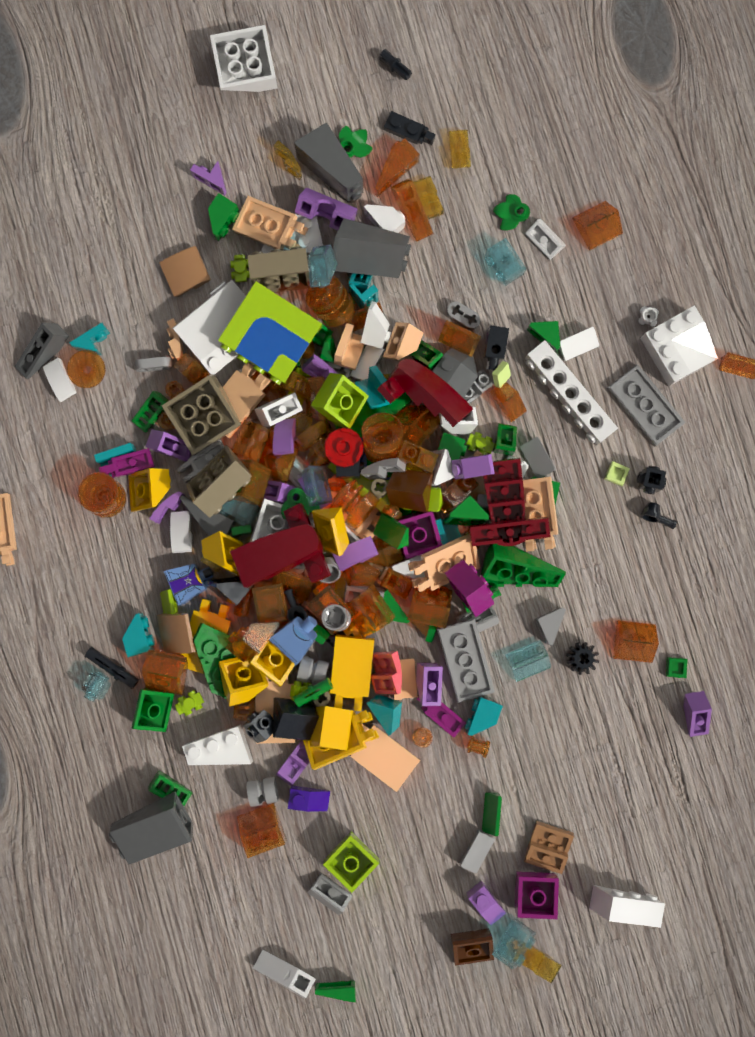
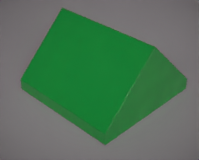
[443,496,489,526]
[132,688,174,732]

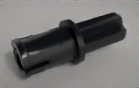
[379,49,412,80]

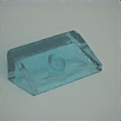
[302,466,333,506]

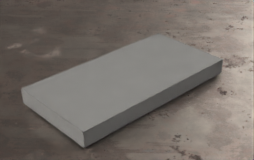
[607,364,686,447]
[437,618,495,703]

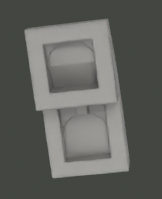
[361,458,406,480]

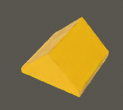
[312,507,349,556]
[310,706,353,751]

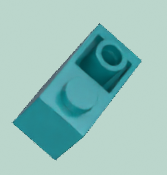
[122,613,155,657]
[464,697,503,736]

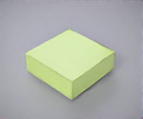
[492,361,511,388]
[604,461,630,487]

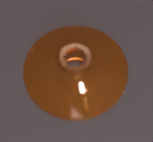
[67,350,106,388]

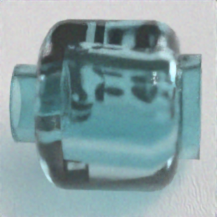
[81,671,111,702]

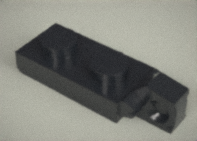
[384,111,436,145]

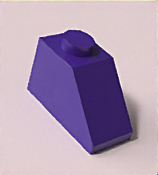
[288,785,330,812]

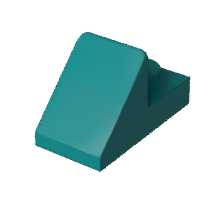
[69,323,110,356]

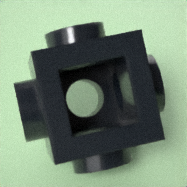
[637,466,667,495]
[243,710,273,743]

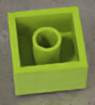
[310,373,369,429]
[323,831,379,893]

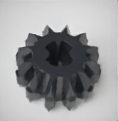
[566,642,599,675]

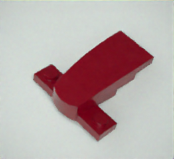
[377,359,473,427]
[470,458,551,546]
[230,503,331,588]

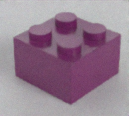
[394,511,442,559]
[445,560,494,617]
[515,871,559,920]

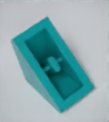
[349,273,373,294]
[366,694,402,736]

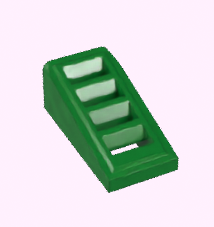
[131,391,169,433]
[148,770,193,806]
[315,980,356,1003]

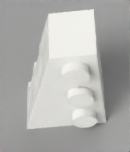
[182,724,253,765]
[589,885,665,928]

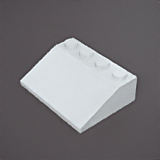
[173,280,246,375]

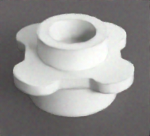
[638,307,659,327]

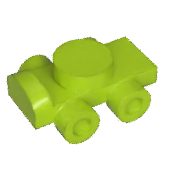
[230,254,250,282]
[466,432,495,455]
[290,681,314,701]
[175,690,204,716]

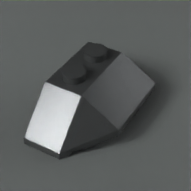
[415,344,478,416]

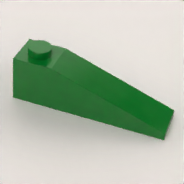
[480,544,566,587]

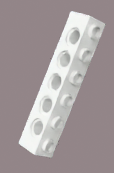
[525,341,618,445]

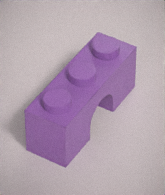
[295,187,358,230]

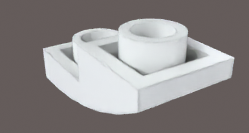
[43,358,77,402]
[170,511,193,553]

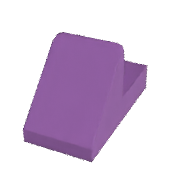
[190,161,227,195]

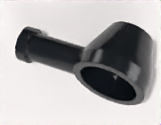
[641,502,677,529]
[283,588,307,621]

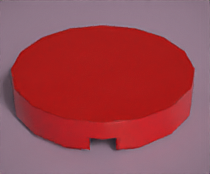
[324,428,363,467]

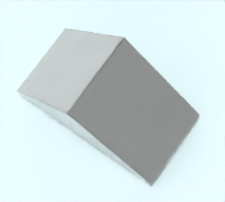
[535,608,566,646]

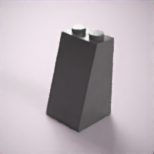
[294,122,364,202]
[329,218,411,278]
[109,791,193,864]

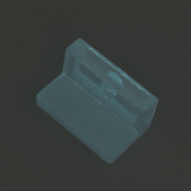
[505,640,551,682]

